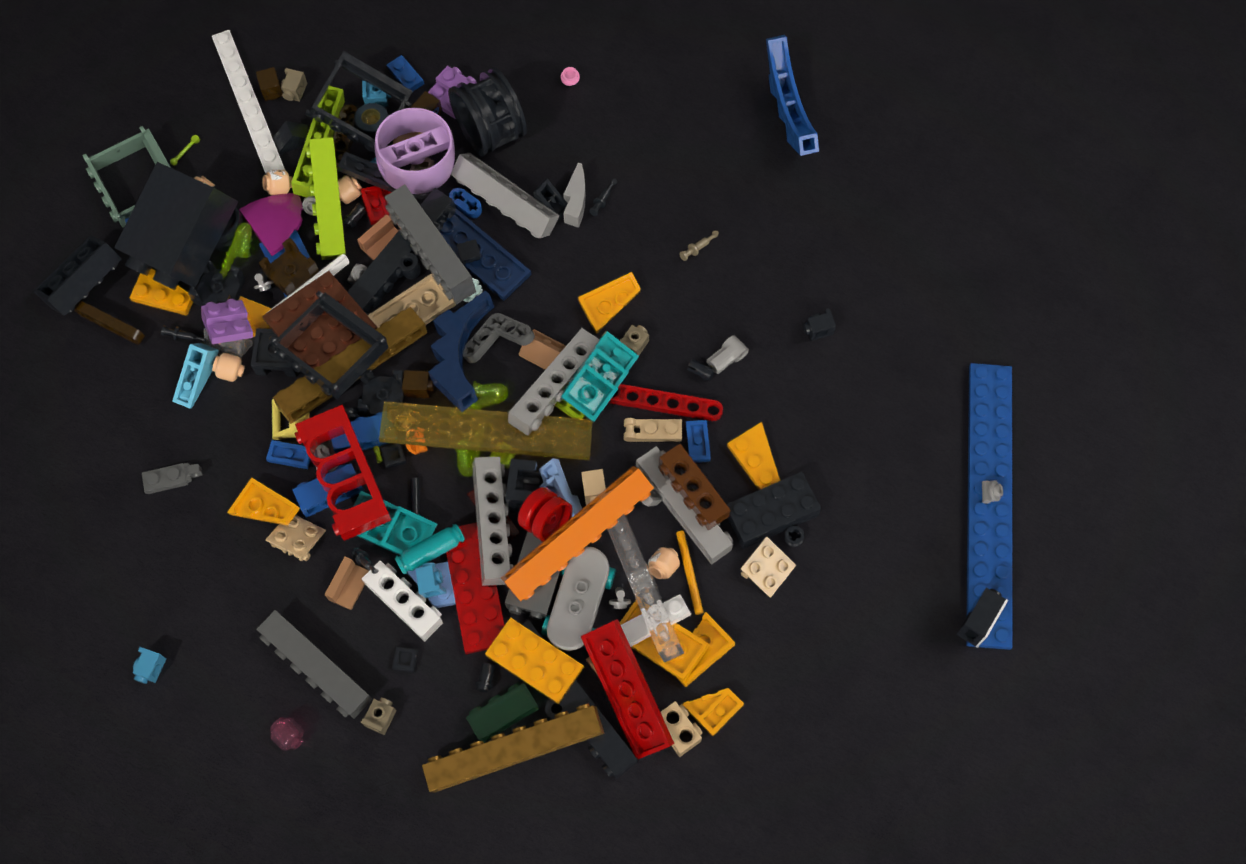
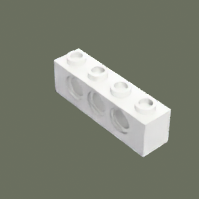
[362,561,443,642]

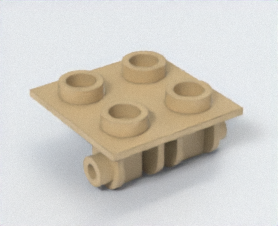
[266,515,326,561]
[740,537,796,598]

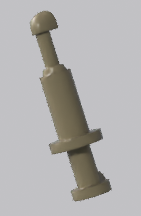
[680,231,719,261]

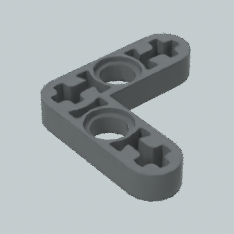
[463,313,535,363]

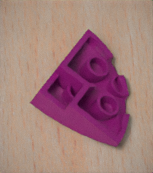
[239,193,304,256]

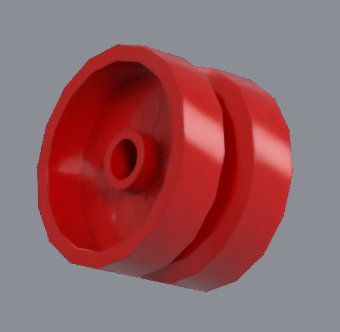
[518,487,573,542]

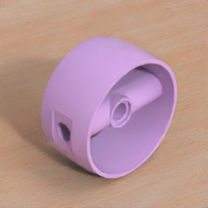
[375,108,455,194]

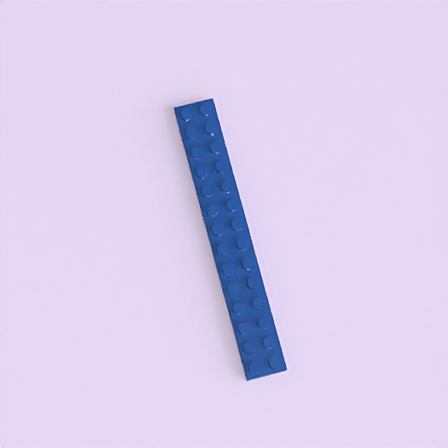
[966,363,1012,650]

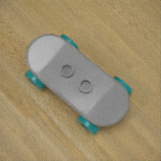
[541,547,616,651]

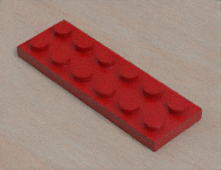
[446,522,505,654]
[581,619,675,760]

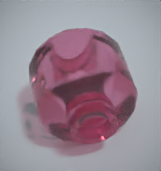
[270,717,304,751]

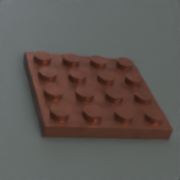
[262,271,377,369]

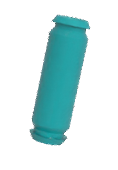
[395,524,465,574]

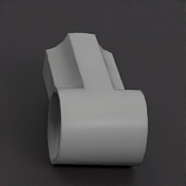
[707,335,749,374]

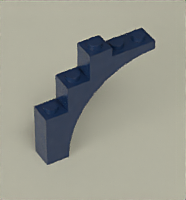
[428,291,494,412]

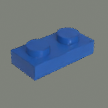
[387,55,424,92]
[686,420,711,463]
[266,440,311,469]

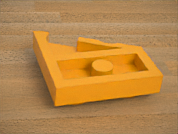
[682,688,744,736]

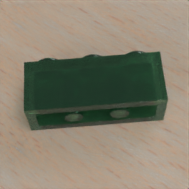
[466,683,539,742]

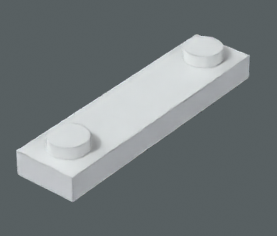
[621,594,691,647]

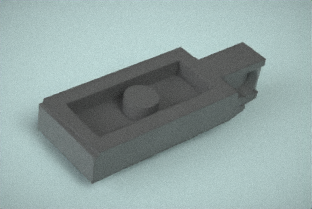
[142,463,203,494]

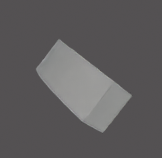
[563,163,586,228]

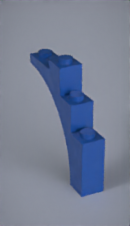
[766,35,819,156]

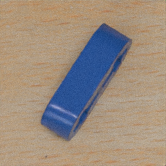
[449,188,482,218]

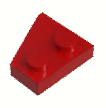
[360,186,392,225]

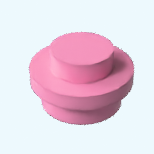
[561,67,580,86]

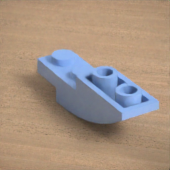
[539,458,582,518]

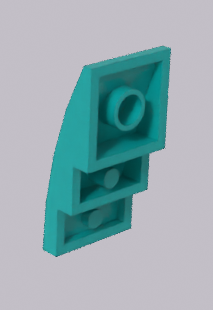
[560,331,639,422]
[353,491,438,555]

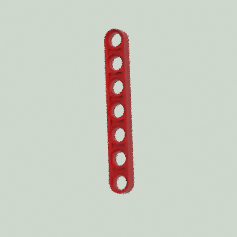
[608,384,723,421]

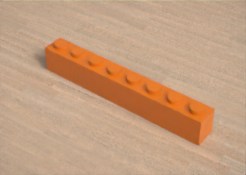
[501,466,654,601]

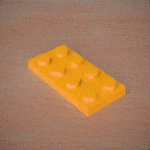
[620,599,709,682]
[485,618,584,704]

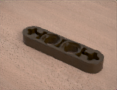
[333,104,357,173]
[74,301,145,345]

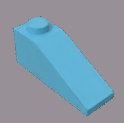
[172,343,219,409]

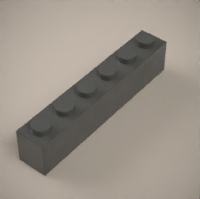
[257,610,372,719]

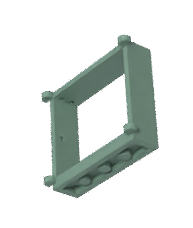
[82,126,171,227]

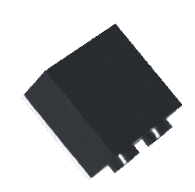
[956,588,1008,648]

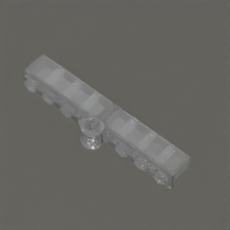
[607,514,685,663]

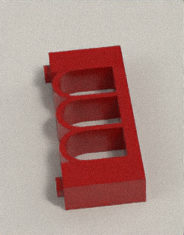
[294,405,392,541]

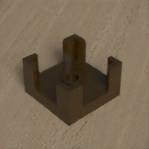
[259,237,319,296]

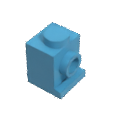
[362,81,392,107]
[416,562,447,598]
[133,647,166,684]

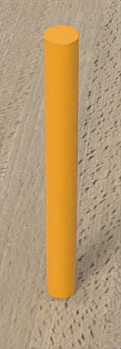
[676,531,704,615]

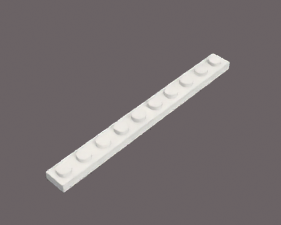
[212,30,285,173]

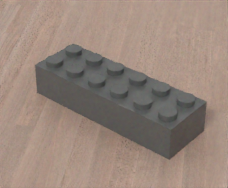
[385,184,476,305]

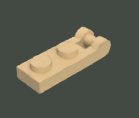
[624,418,682,442]

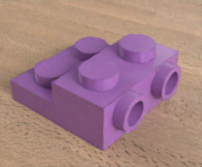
[428,66,477,119]
[201,299,253,344]

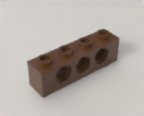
[658,444,731,531]

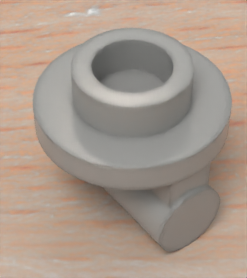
[302,196,316,215]
[347,264,367,285]
[254,272,273,292]
[982,480,1003,504]
[609,587,631,609]

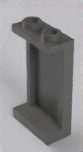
[505,532,561,621]

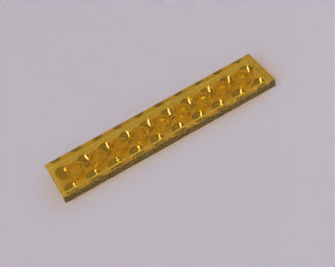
[379,401,592,460]

